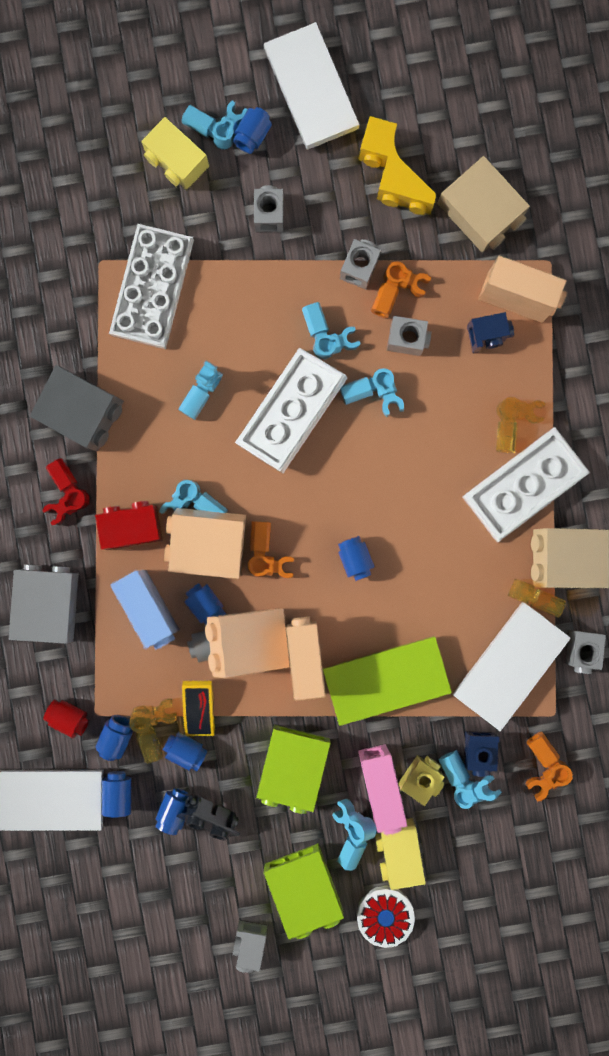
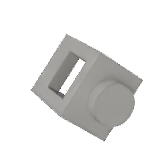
[233,920,267,973]

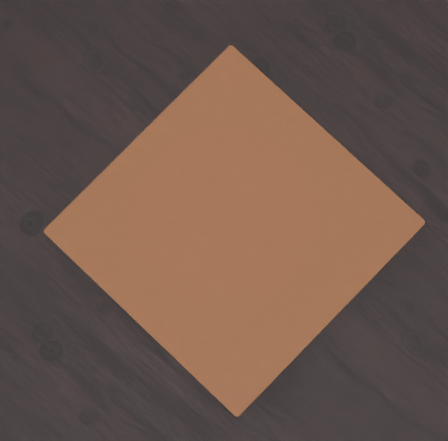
[94,260,556,717]

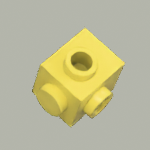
[398,755,445,806]

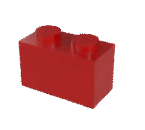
[95,501,163,550]

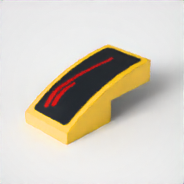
[182,681,215,736]

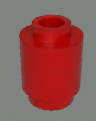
[43,699,90,739]

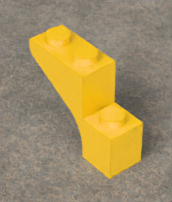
[359,116,436,215]

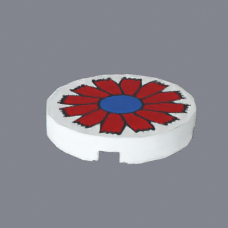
[356,886,415,948]

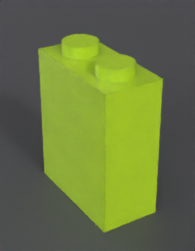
[256,724,330,814]
[264,844,344,940]

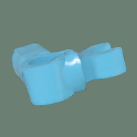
[182,101,248,149]
[302,302,360,359]
[178,361,223,420]
[340,368,404,417]
[159,480,228,514]
[439,750,501,809]
[332,799,377,871]

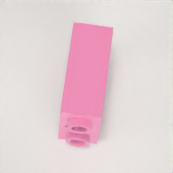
[358,744,407,835]

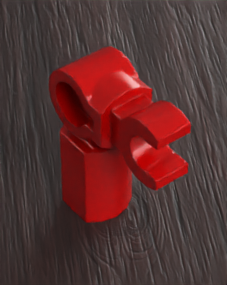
[42,458,90,525]

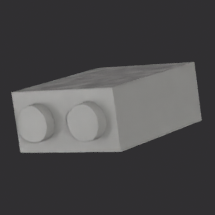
[8,564,79,644]

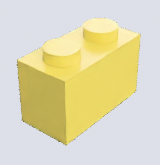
[141,117,209,190]
[375,818,426,890]

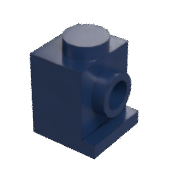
[467,312,514,353]
[465,731,499,777]

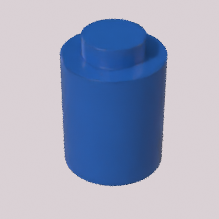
[102,771,131,817]

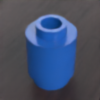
[233,107,272,154]
[338,536,375,581]
[184,583,226,625]
[95,715,133,761]
[162,732,208,771]
[156,788,190,835]

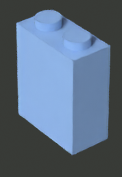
[110,570,179,650]

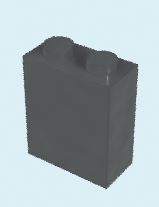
[30,365,124,451]

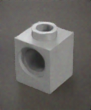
[254,185,283,233]
[340,239,381,290]
[386,316,432,356]
[566,630,606,674]

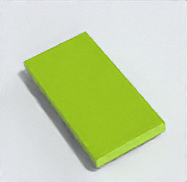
[323,636,452,726]

